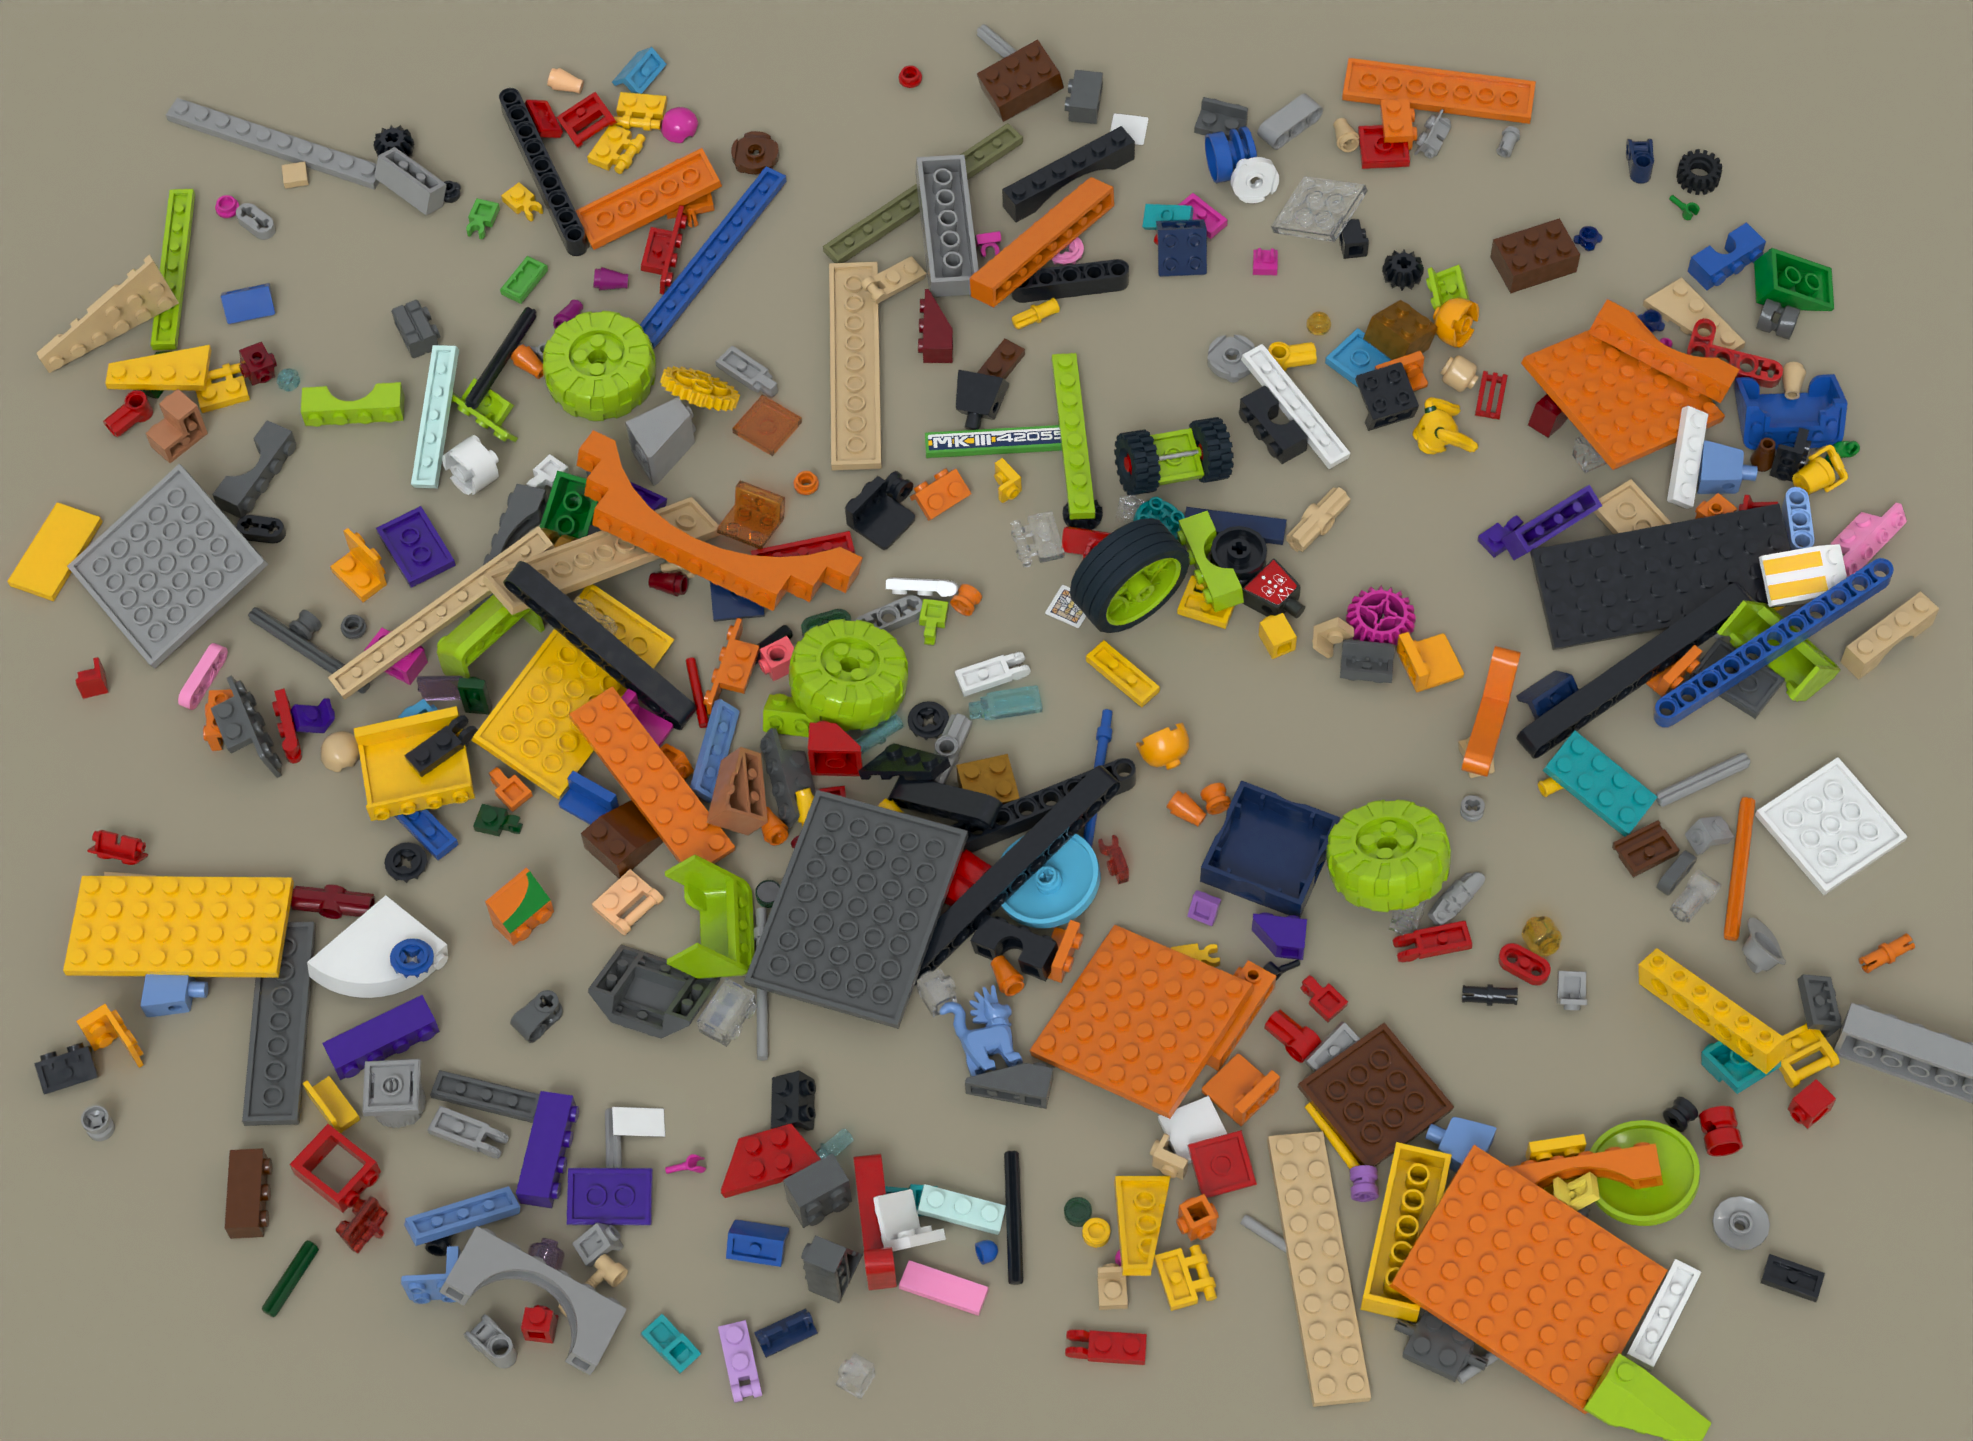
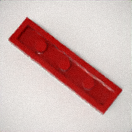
[751,531,855,557]

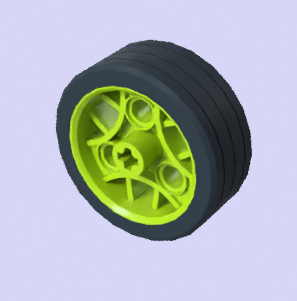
[1070,518,1190,633]

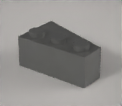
[801,1235,863,1304]

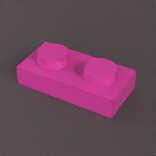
[1178,193,1228,239]

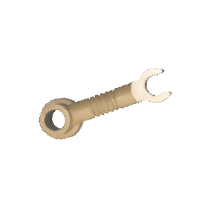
[558,1254,628,1317]

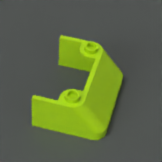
[437,594,545,685]
[1717,600,1841,702]
[665,855,755,979]

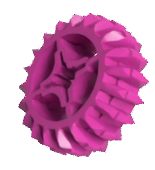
[1346,585,1416,646]

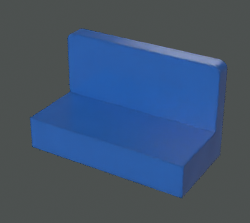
[221,283,275,324]
[559,771,619,825]
[726,1220,789,1267]

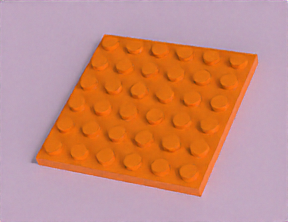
[1521,312,1725,470]
[1029,925,1254,1119]

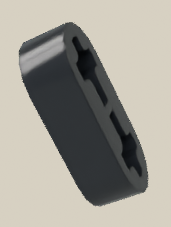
[237,515,286,544]

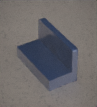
[1516,670,1579,720]

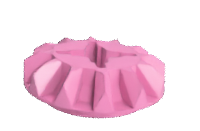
[1051,237,1084,266]

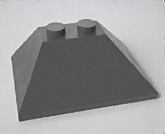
[588,944,720,1039]

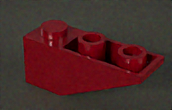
[918,289,953,363]
[1528,394,1568,438]

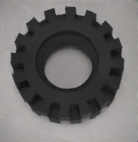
[1676,149,1723,195]

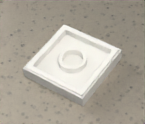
[1158,1096,1227,1164]

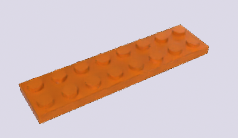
[1342,58,1536,124]
[569,686,735,864]

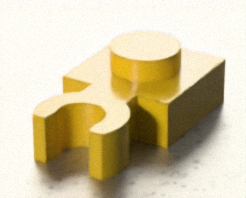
[501,182,543,221]
[1171,943,1220,967]

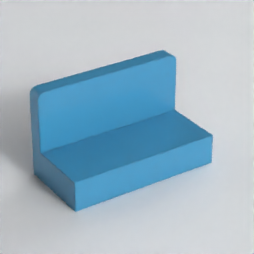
[612,47,667,94]

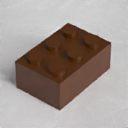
[977,39,1064,122]
[1490,218,1580,294]

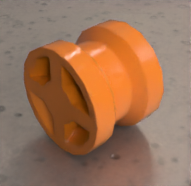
[950,584,982,616]
[1200,783,1231,815]

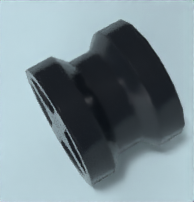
[885,471,913,503]
[1663,1097,1699,1132]

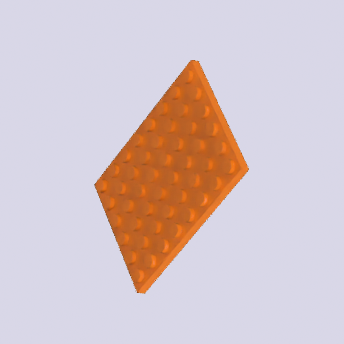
[1389,1145,1668,1414]

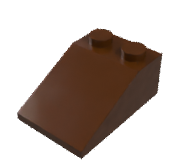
[581,800,663,879]

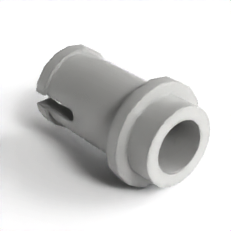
[1496,126,1520,158]

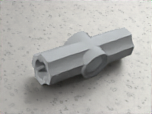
[928,713,972,784]

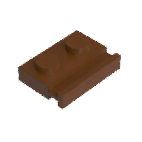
[1612,820,1680,877]

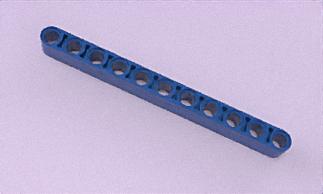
[1654,558,1894,728]

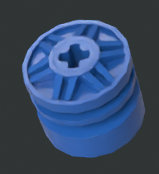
[1205,126,1257,184]

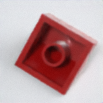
[808,721,863,776]

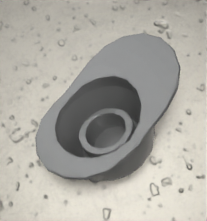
[1742,918,1786,973]

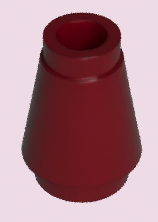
[648,571,688,597]

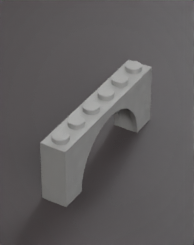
[439,1226,627,1375]

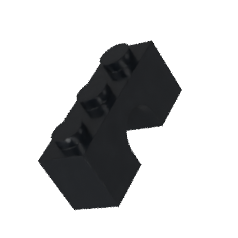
[1239,385,1308,464]
[970,914,1058,982]

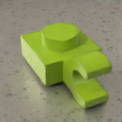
[919,599,949,645]

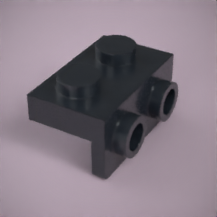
[1770,428,1812,482]
[771,1070,816,1131]

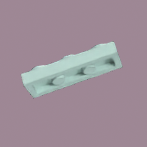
[917,1184,1006,1235]

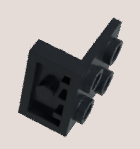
[1355,362,1419,431]

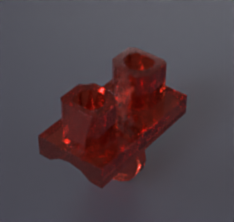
[336,1196,388,1253]

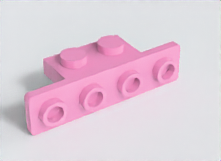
[1831,503,1907,577]

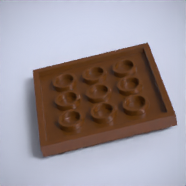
[1297,1022,1454,1167]

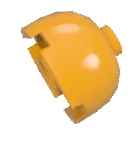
[1433,297,1479,348]
[1136,723,1189,770]

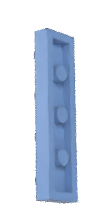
[690,699,740,803]
[404,1186,520,1246]

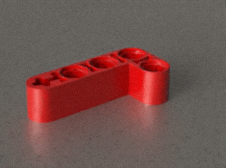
[1687,318,1783,388]

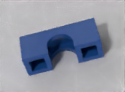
[1688,222,1766,290]

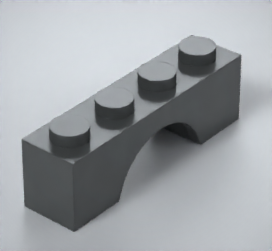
[212,420,297,518]

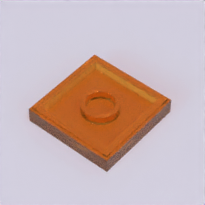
[732,395,802,456]

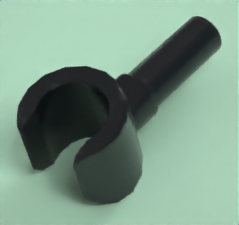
[1263,959,1300,981]

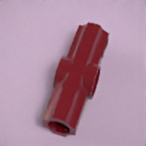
[291,884,375,919]

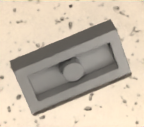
[1304,1022,1360,1072]

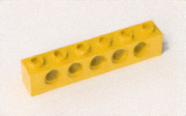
[1638,948,1785,1074]

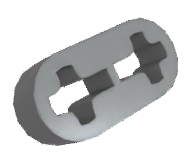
[236,203,276,240]

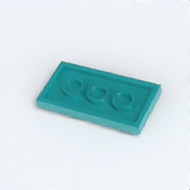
[1542,730,1658,837]

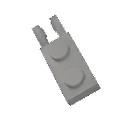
[428,1106,509,1159]

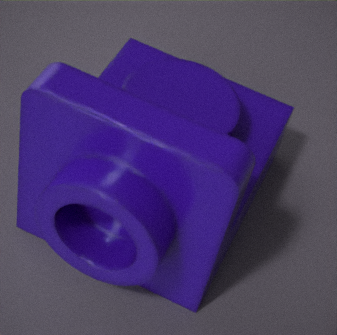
[290,698,335,733]

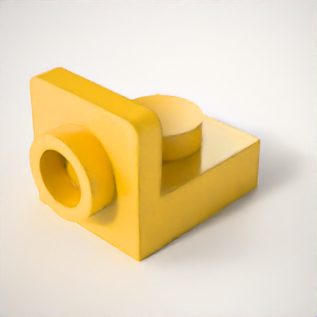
[994,458,1022,503]

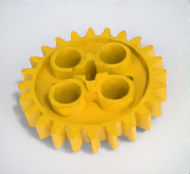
[660,366,740,411]

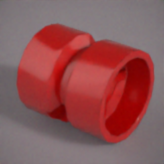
[1698,1106,1743,1156]

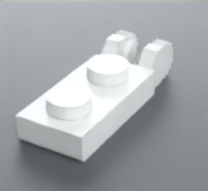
[886,577,959,597]
[955,652,1031,697]

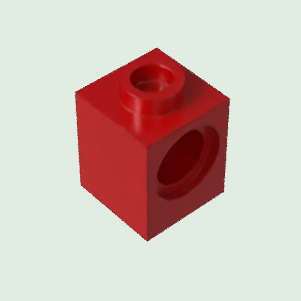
[1788,1079,1836,1129]

